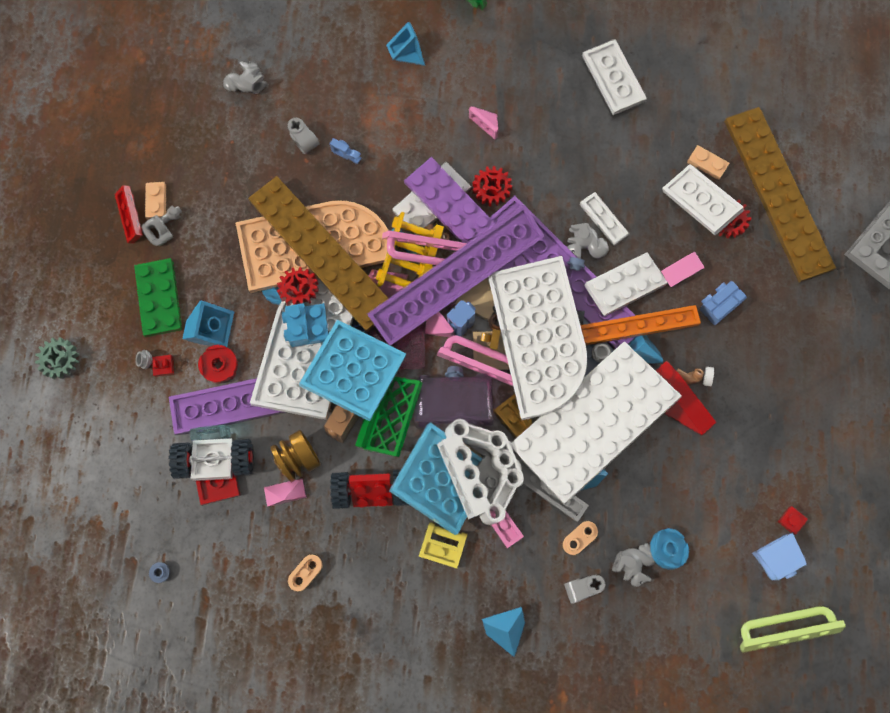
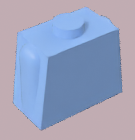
[752,533,806,580]

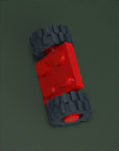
[330,470,409,509]

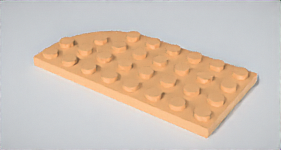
[236,201,388,293]

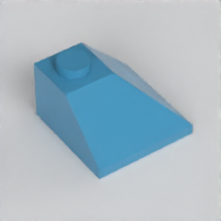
[182,300,234,347]

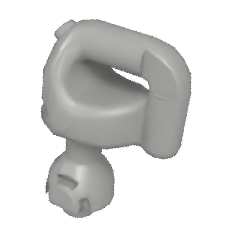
[142,206,182,246]

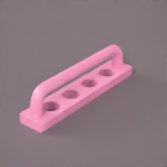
[382,231,467,265]
[437,335,513,386]

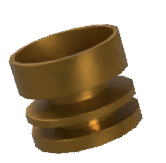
[271,430,321,482]

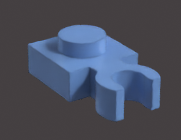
[330,138,361,164]

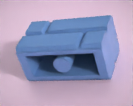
[700,281,747,325]
[447,300,476,337]

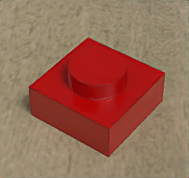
[778,506,808,535]

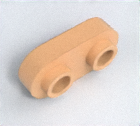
[562,521,598,555]
[288,555,323,591]

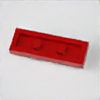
[115,185,142,244]

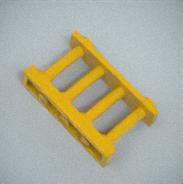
[376,212,444,287]

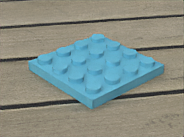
[299,320,406,421]
[389,423,482,535]

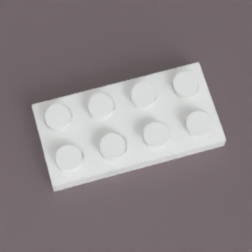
[582,40,647,115]
[393,162,471,235]
[662,164,744,235]
[584,253,668,317]

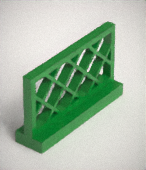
[355,377,423,458]

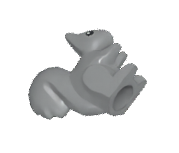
[223,61,267,94]
[567,223,609,259]
[612,543,656,587]

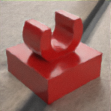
[152,355,174,377]

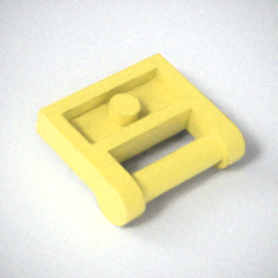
[419,522,468,569]

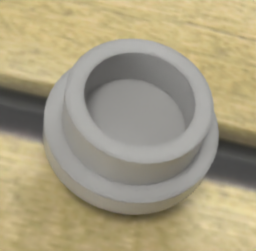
[592,343,611,363]
[136,350,152,369]

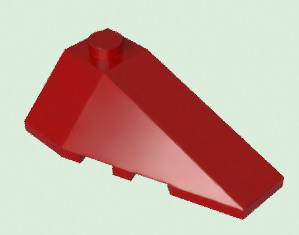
[655,361,716,435]

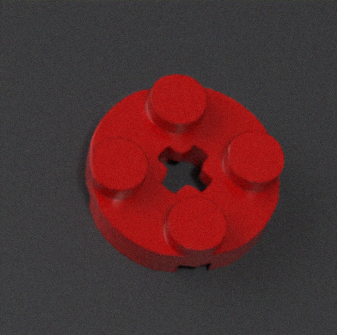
[198,345,238,384]

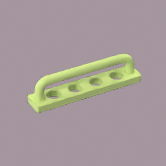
[740,606,846,652]

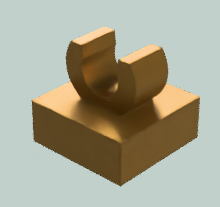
[481,329,501,350]

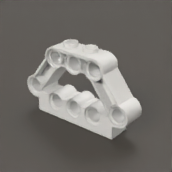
[437,419,524,525]

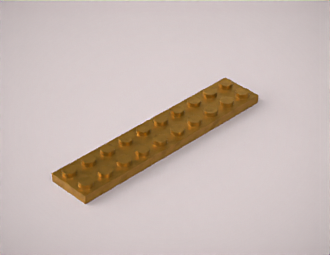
[724,107,836,283]
[248,176,389,332]

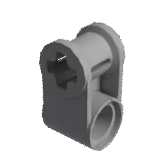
[288,118,320,154]
[564,575,605,604]

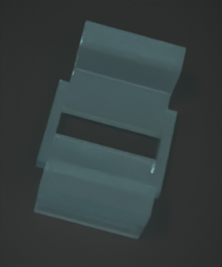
[190,424,230,441]

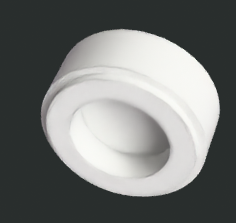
[703,366,714,386]

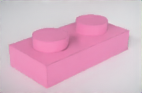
[490,510,524,548]

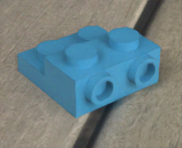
[282,303,329,347]

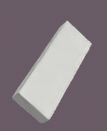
[580,192,629,246]

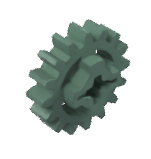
[35,337,79,379]

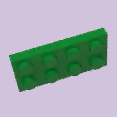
[134,258,182,337]

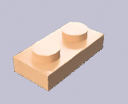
[687,145,729,180]
[145,182,166,220]

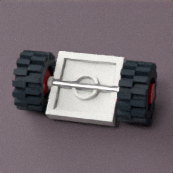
[168,439,254,481]

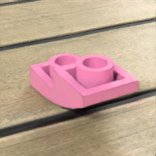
[661,252,705,287]

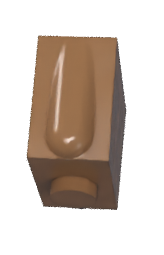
[324,405,359,444]

